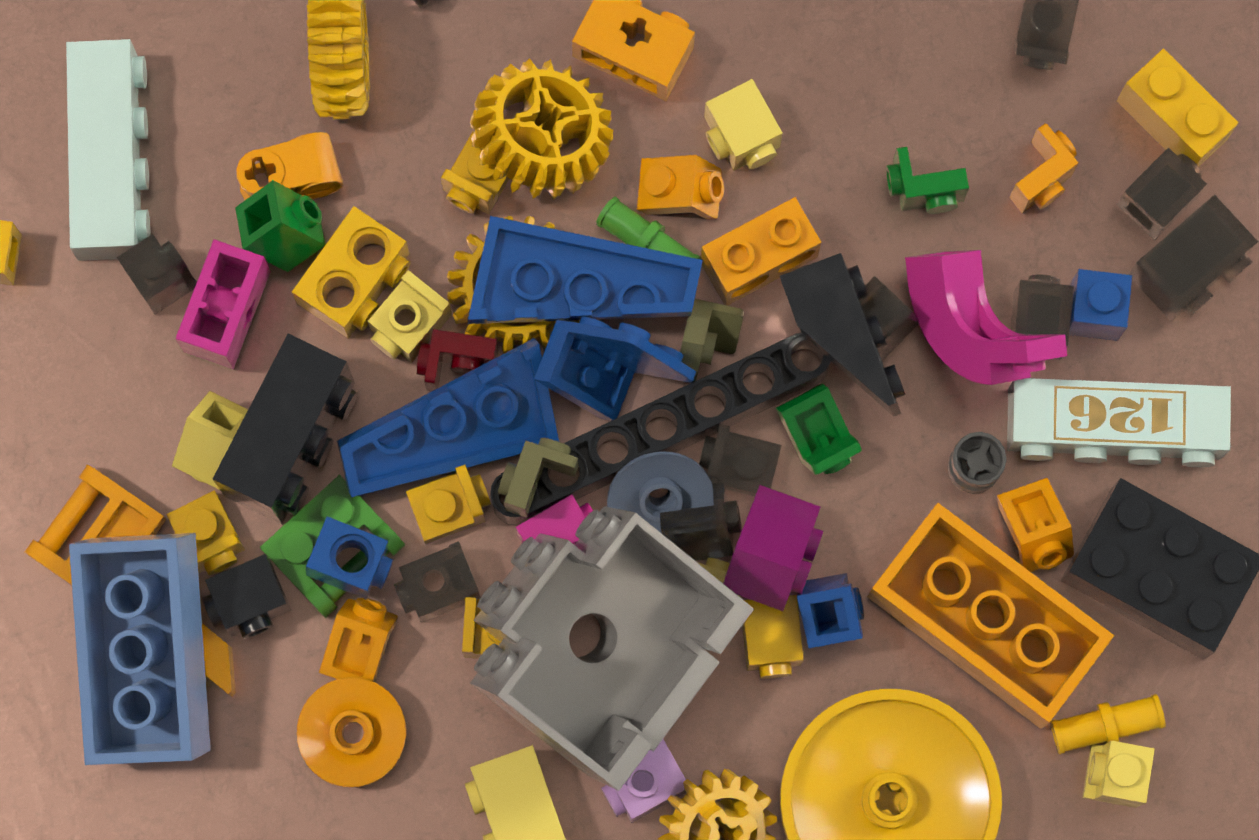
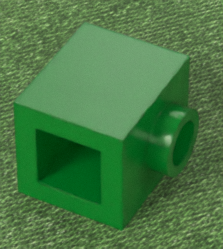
[235,180,326,272]

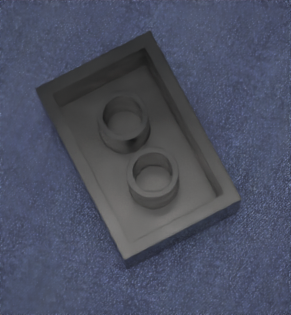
[213,333,358,525]
[1061,478,1259,660]

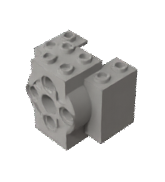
[470,506,754,791]

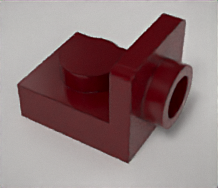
[417,329,499,391]

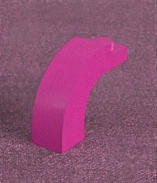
[905,250,1067,385]

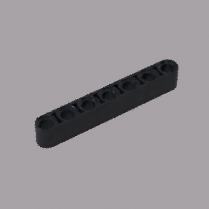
[490,332,831,526]

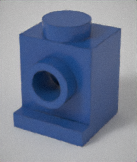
[797,573,864,648]

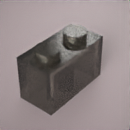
[1128,195,1259,321]

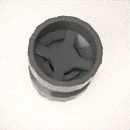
[947,432,1007,494]

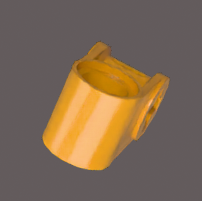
[236,132,343,201]

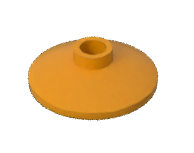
[297,677,407,787]

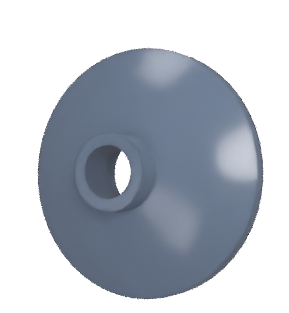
[607,451,715,547]

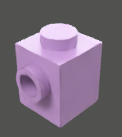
[601,739,686,823]

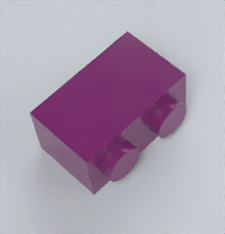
[723,485,824,611]

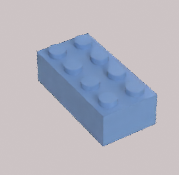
[69,533,211,765]

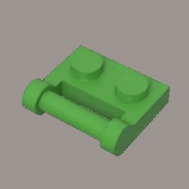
[260,474,405,618]

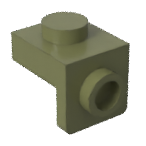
[498,438,578,518]

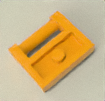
[24,464,167,586]

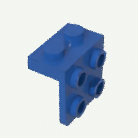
[534,317,696,421]

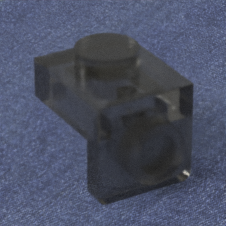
[1014,0,1079,70]

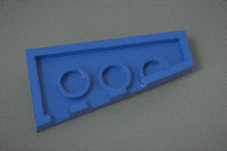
[468,216,703,324]
[337,338,559,497]

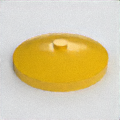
[780,689,1002,840]

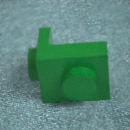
[886,147,969,214]
[776,383,862,475]

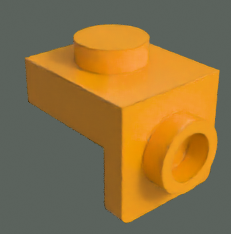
[1009,123,1079,213]
[637,155,724,219]

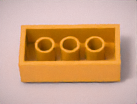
[867,502,1115,729]

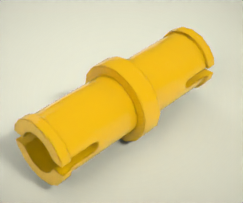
[1050,694,1166,754]

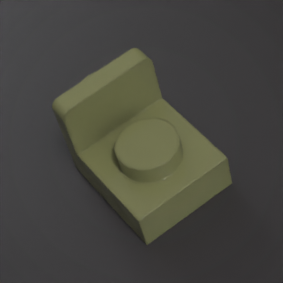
[680,299,744,382]

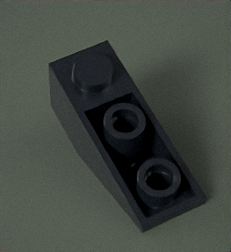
[780,253,906,416]

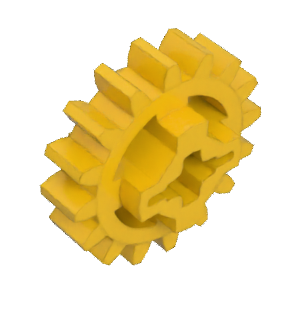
[658,769,777,840]

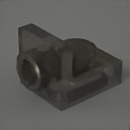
[699,424,782,496]
[660,482,742,561]

